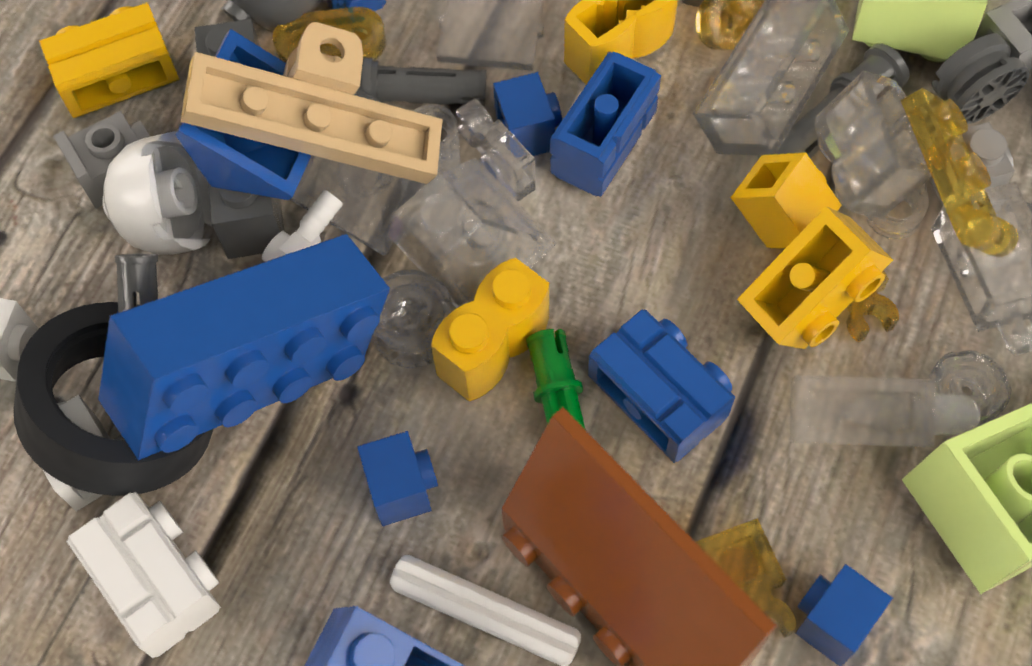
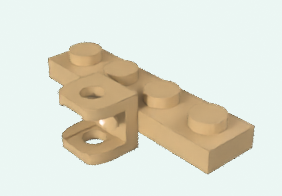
[180,22,442,184]

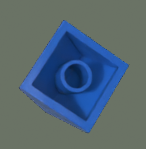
[175,29,312,200]

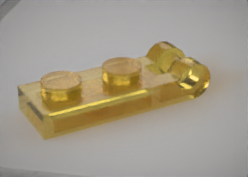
[900,87,1019,258]

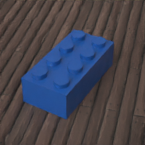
[98,234,390,460]

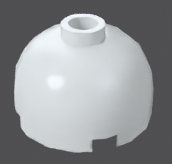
[102,131,212,255]

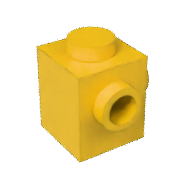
[730,152,842,248]

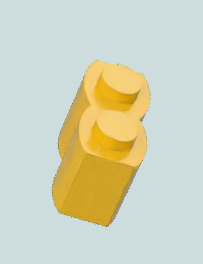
[564,0,678,85]
[431,258,549,401]

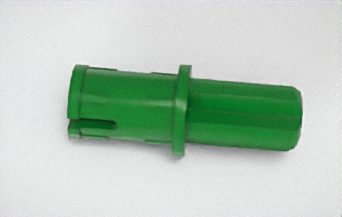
[526,329,586,430]

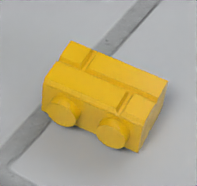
[39,2,180,118]

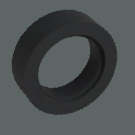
[13,302,213,496]

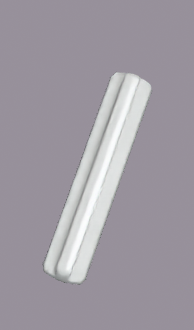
[390,555,581,666]

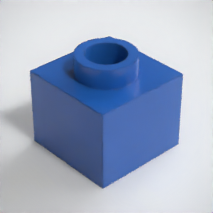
[493,72,562,162]
[357,431,438,527]
[795,564,893,666]

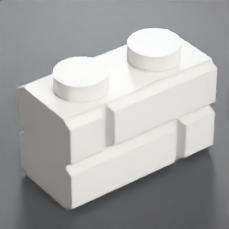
[67,492,221,658]

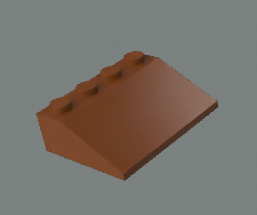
[501,407,777,666]

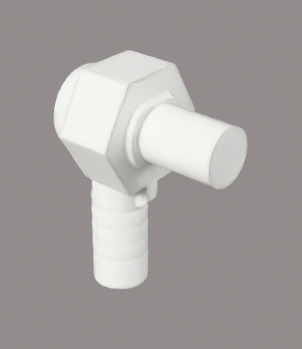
[262,189,343,262]

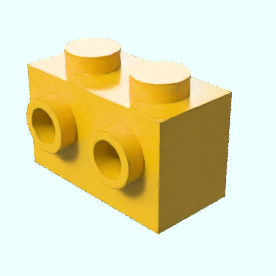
[737,206,893,349]

